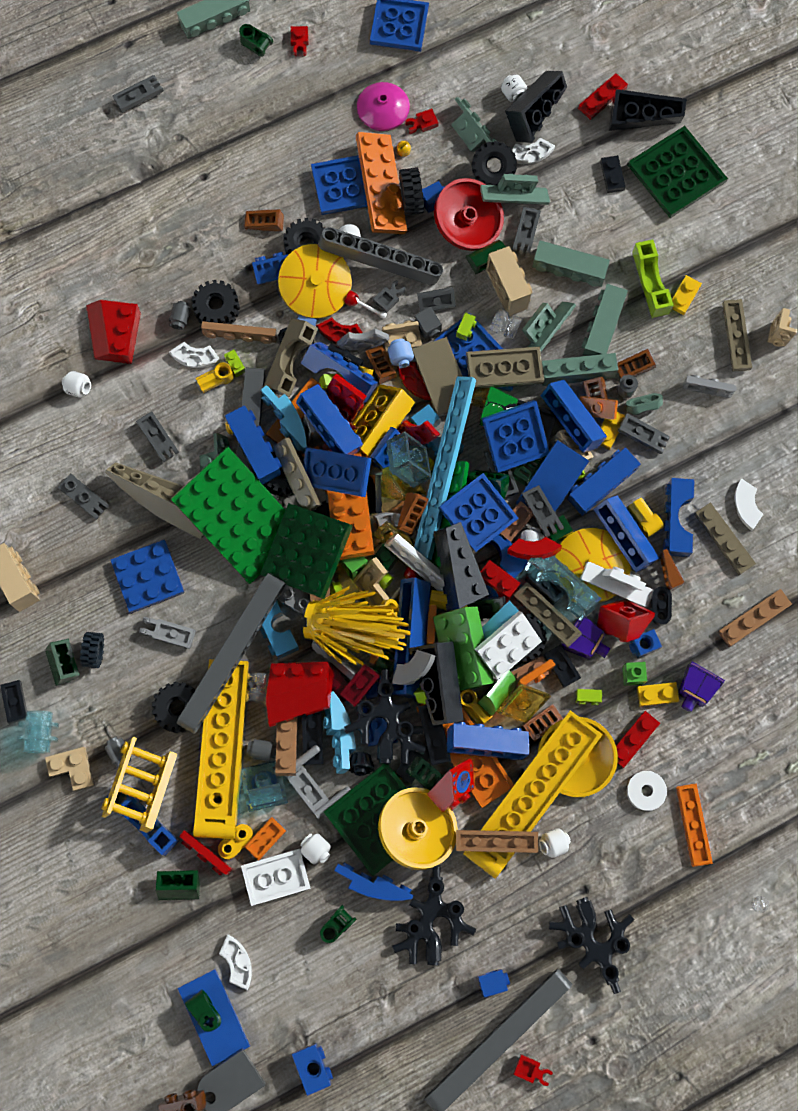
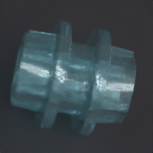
[17,711,59,754]

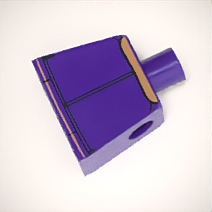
[562,614,611,660]
[678,661,725,712]

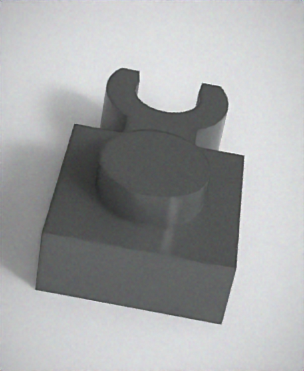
[373,280,405,313]

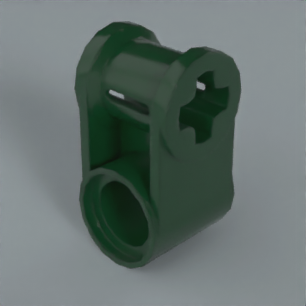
[239,24,274,57]
[320,905,357,943]
[185,989,221,1032]

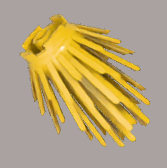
[303,586,410,665]

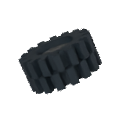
[80,632,105,668]

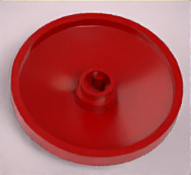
[434,178,504,251]

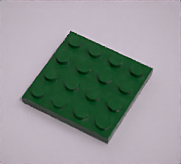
[627,126,728,218]
[260,503,353,599]
[324,764,407,876]

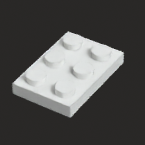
[475,611,542,679]
[241,849,311,906]

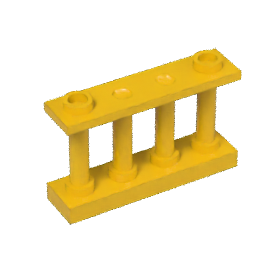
[101,737,177,833]

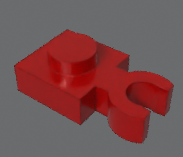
[290,26,309,57]
[405,108,439,134]
[513,1054,553,1086]

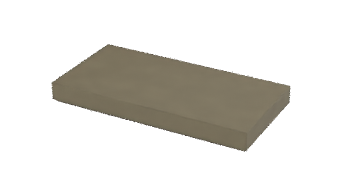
[412,337,473,417]
[465,346,545,389]

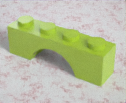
[632,239,674,318]

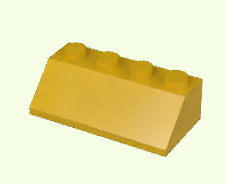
[353,384,415,462]

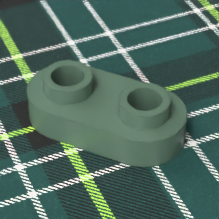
[626,393,663,415]

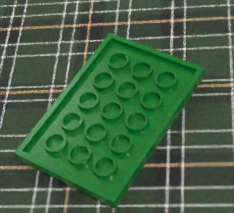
[170,447,285,584]

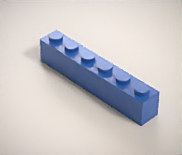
[392,578,431,698]

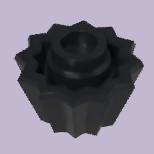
[348,752,374,776]

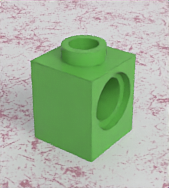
[622,662,647,686]

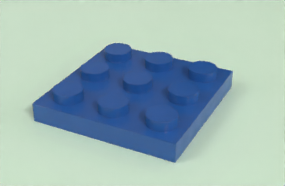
[370,0,429,52]
[311,155,367,215]
[434,313,503,377]
[482,400,549,473]
[438,473,519,553]
[111,539,185,614]

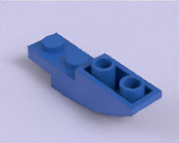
[334,862,414,901]

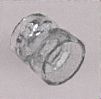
[489,308,523,340]
[246,673,269,704]

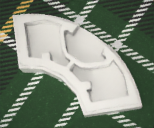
[512,138,555,165]
[169,342,221,368]
[734,479,763,531]
[219,935,252,991]

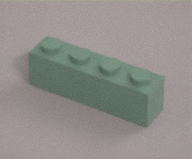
[177,0,250,39]
[532,240,610,287]
[581,284,628,356]
[542,353,618,386]

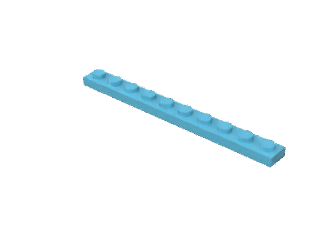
[414,376,476,560]

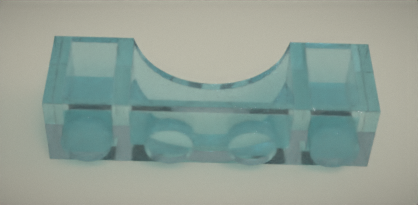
[524,556,602,621]

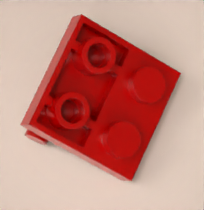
[326,373,367,422]

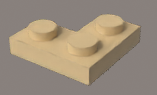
[352,557,389,605]
[45,747,94,791]

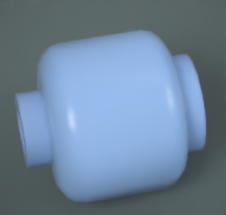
[388,339,414,368]

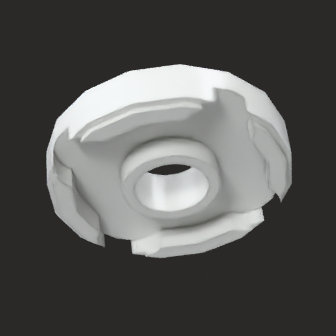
[627,771,667,811]

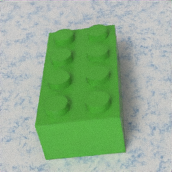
[433,607,495,692]

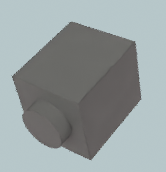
[414,307,442,340]

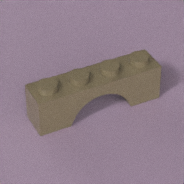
[263,318,318,397]

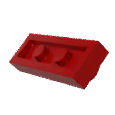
[578,73,628,120]
[616,711,660,769]
[179,830,233,876]

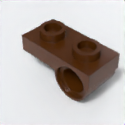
[158,1089,206,1111]

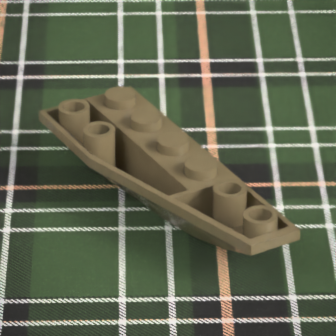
[105,462,204,539]

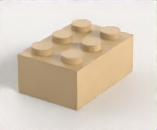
[486,246,532,316]
[0,543,40,612]

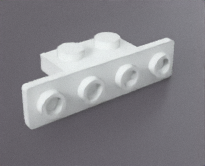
[580,562,654,607]

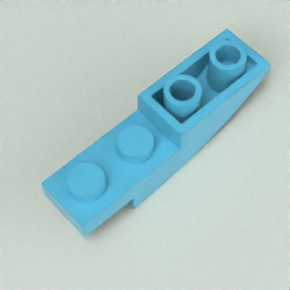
[261,385,307,454]
[323,691,356,774]

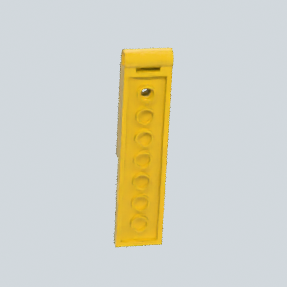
[193,659,249,839]
[463,710,603,879]

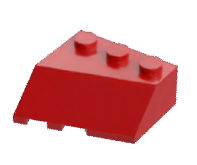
[86,300,141,364]
[266,662,334,727]

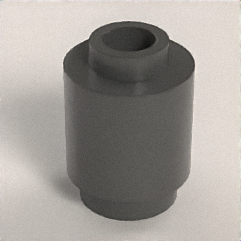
[169,301,191,330]
[617,375,638,398]
[104,736,132,768]
[247,739,276,762]

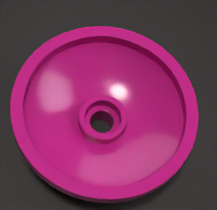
[357,82,410,131]

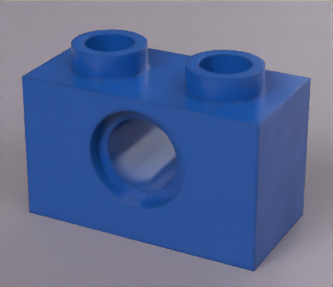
[292,1043,333,1096]

